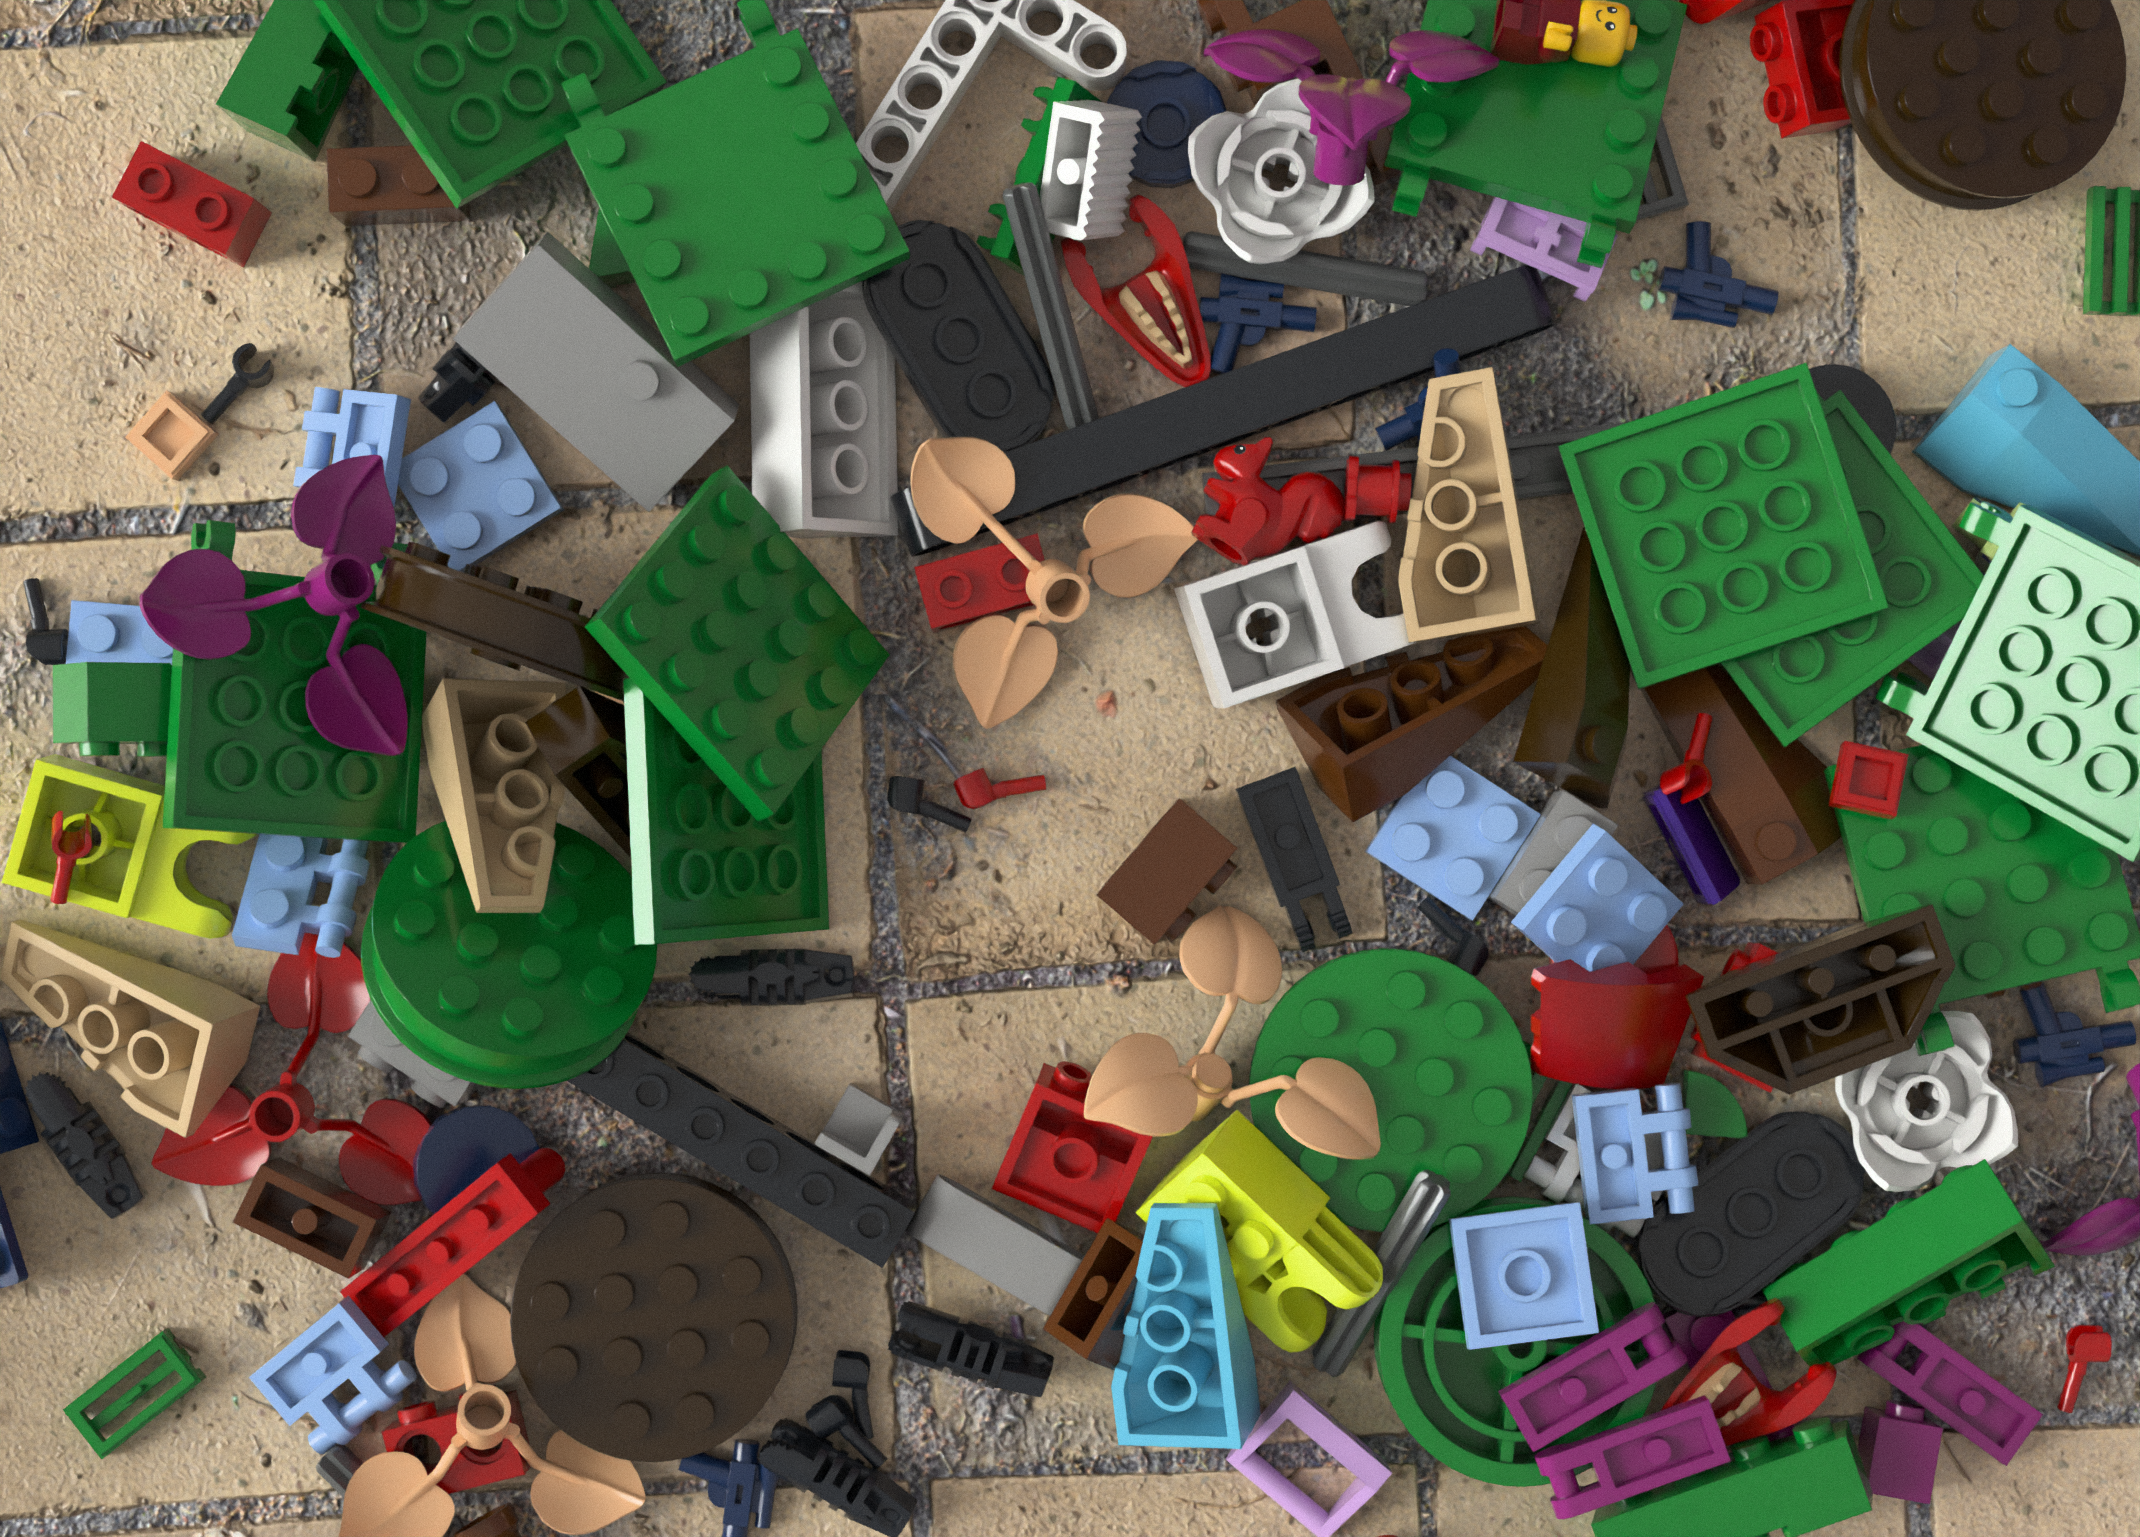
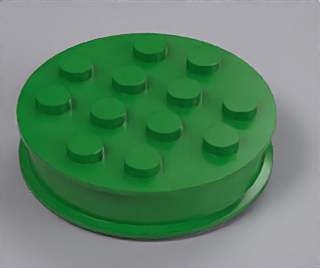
[361,820,657,1089]
[1249,948,1533,1232]
[1373,1196,1657,1487]

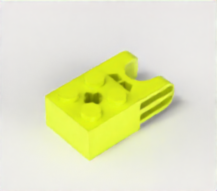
[1,754,257,939]
[1136,1110,1383,1353]

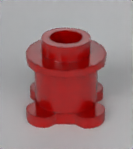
[1343,456,1412,523]

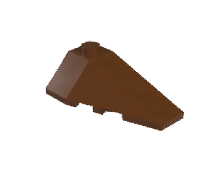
[1276,626,1548,822]
[1630,665,1841,885]

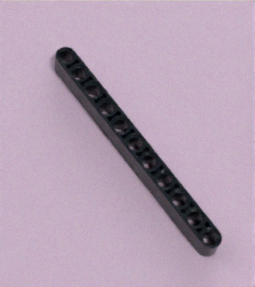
[890,265,1557,557]

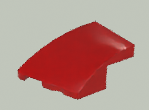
[1531,959,1705,1089]

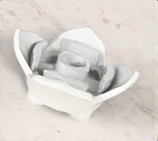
[1188,78,1374,264]
[1835,1011,2018,1192]

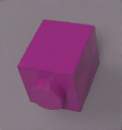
[1857,1400,1943,1504]

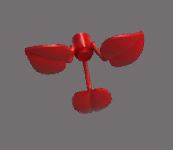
[151,933,432,1205]

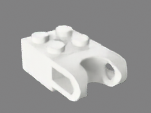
[1174,521,1416,709]

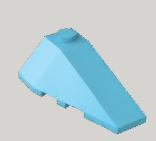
[1912,344,2140,558]
[1111,1203,1261,1449]

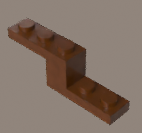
[1196,0,1400,185]

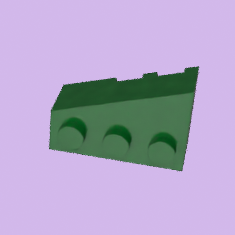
[53,662,172,757]

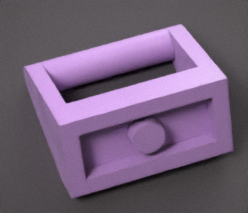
[1226,1380,1392,1537]

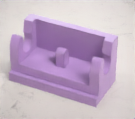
[1470,197,1618,302]

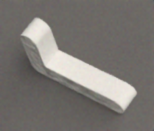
[856,0,1127,213]

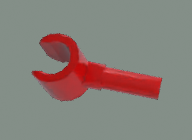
[1660,713,1713,805]
[953,767,1046,809]
[50,811,92,904]
[2057,1325,2112,1413]

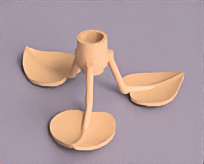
[910,437,1198,729]
[1084,905,1381,1160]
[339,1274,646,1537]

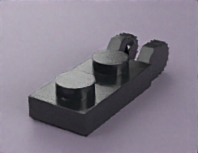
[1235,767,1353,953]

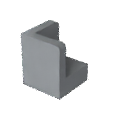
[814,1083,905,1176]

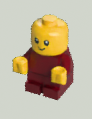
[1490,0,1637,67]

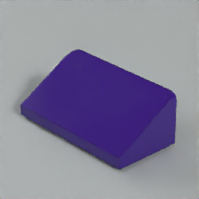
[1643,784,1740,905]

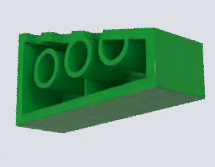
[216,0,358,162]
[1762,1159,2055,1366]
[1591,1417,1873,1537]

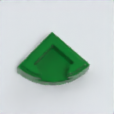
[1682,1069,1747,1139]

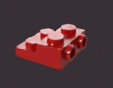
[1750,0,1855,139]
[991,1061,1153,1233]

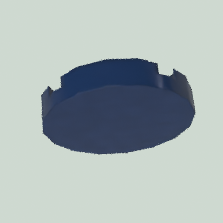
[1107,60,1227,188]
[413,1104,540,1215]

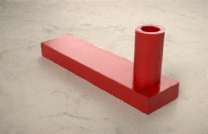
[340,1148,565,1337]

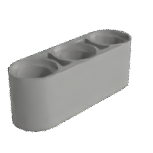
[906,1174,1085,1316]

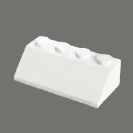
[750,281,898,538]

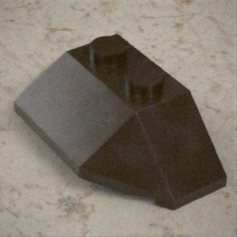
[1685,904,1956,1094]

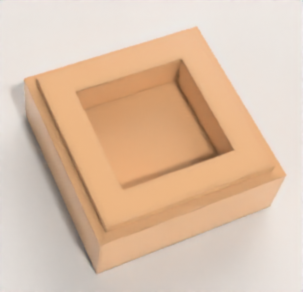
[125,390,219,481]

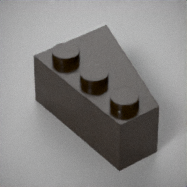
[525,686,631,858]

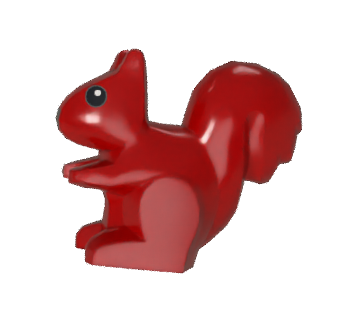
[1191,437,1345,565]

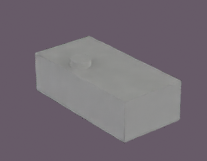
[453,231,739,512]

